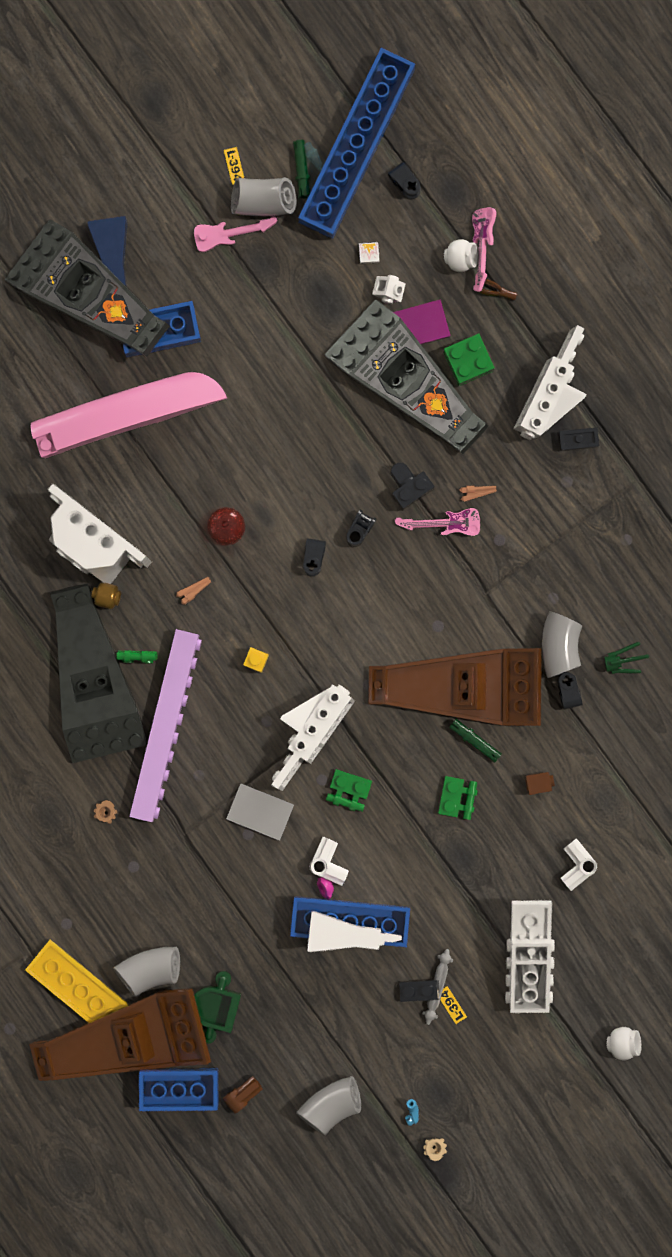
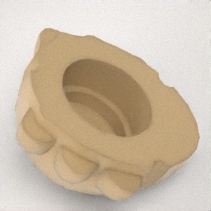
[423,1138,447,1161]

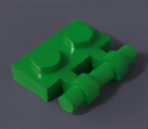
[117,650,158,663]
[326,769,372,812]
[438,776,478,820]

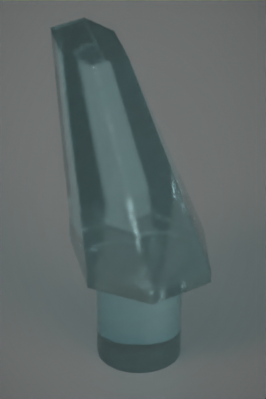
[304,142,323,171]

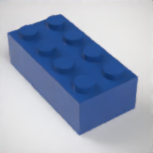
[123,301,201,357]
[139,1068,219,1111]

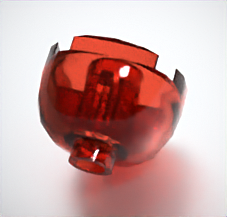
[207,507,246,546]

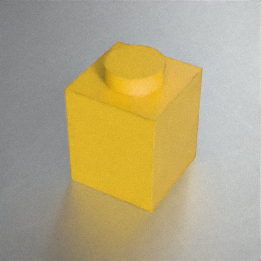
[243,647,269,673]

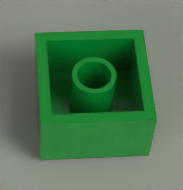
[443,334,495,387]

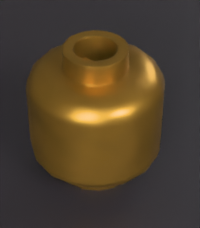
[92,582,121,609]

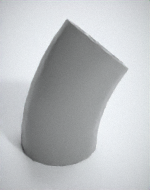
[231,177,296,216]
[542,611,583,678]
[113,947,180,997]
[296,1076,361,1135]

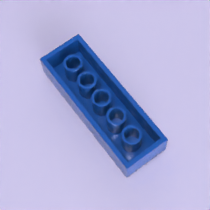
[290,896,410,947]

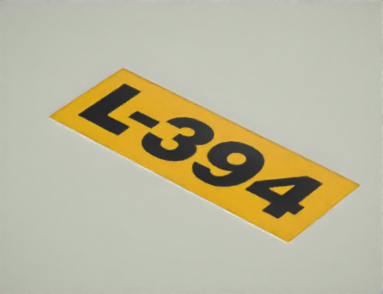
[224,147,244,185]
[440,986,467,1024]

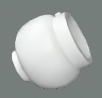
[444,239,478,272]
[607,1027,641,1060]

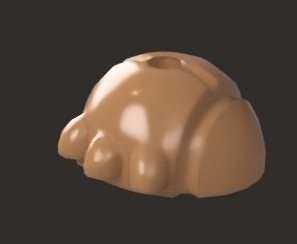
[94,800,117,824]

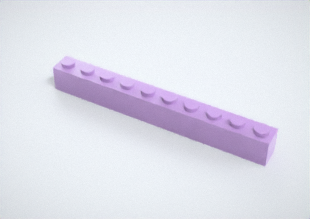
[130,629,202,822]

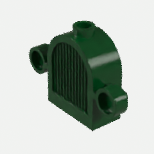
[194,971,242,1044]

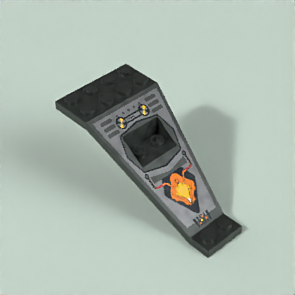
[5,219,170,357]
[324,299,489,454]

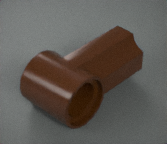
[223,1076,263,1114]

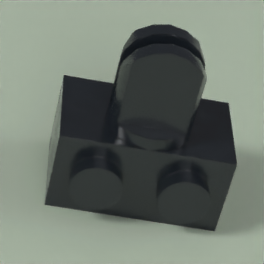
[391,463,435,511]

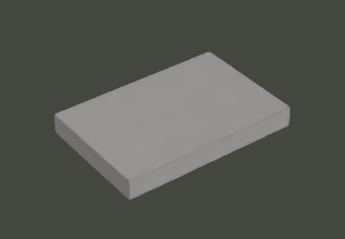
[226,783,294,841]

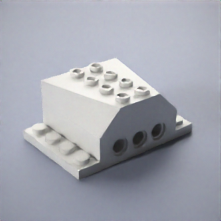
[48,484,152,584]

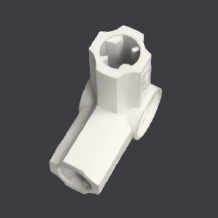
[309,837,349,886]
[561,838,597,891]

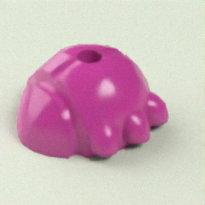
[317,877,334,899]

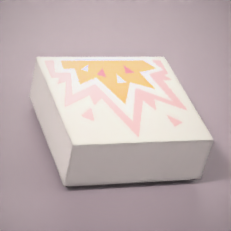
[359,242,379,264]

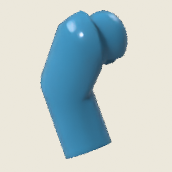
[405,1099,419,1126]

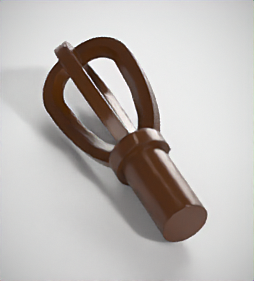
[479,279,517,300]

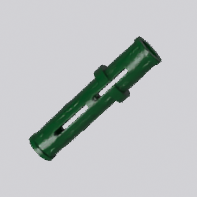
[293,140,311,199]
[449,718,502,763]

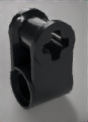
[387,161,420,200]
[346,509,377,547]
[303,538,326,576]
[557,672,583,710]

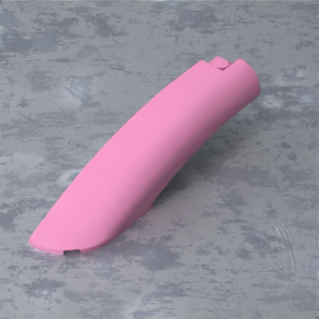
[31,372,227,458]

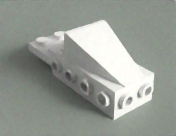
[514,325,587,440]
[272,685,355,791]
[505,901,554,1013]

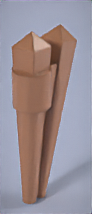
[459,486,497,502]
[176,577,211,605]

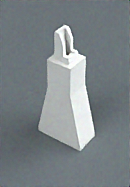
[307,911,402,952]

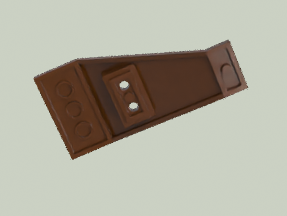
[369,648,541,726]
[29,988,211,1081]

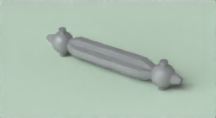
[423,949,453,1025]

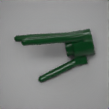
[604,642,650,674]

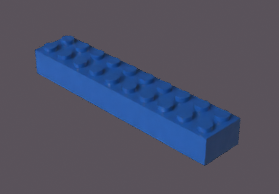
[298,48,415,239]

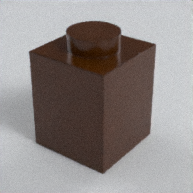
[525,772,555,795]

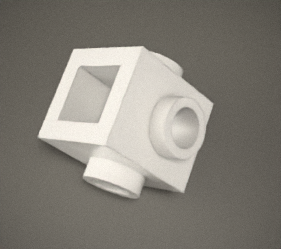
[372,275,405,304]

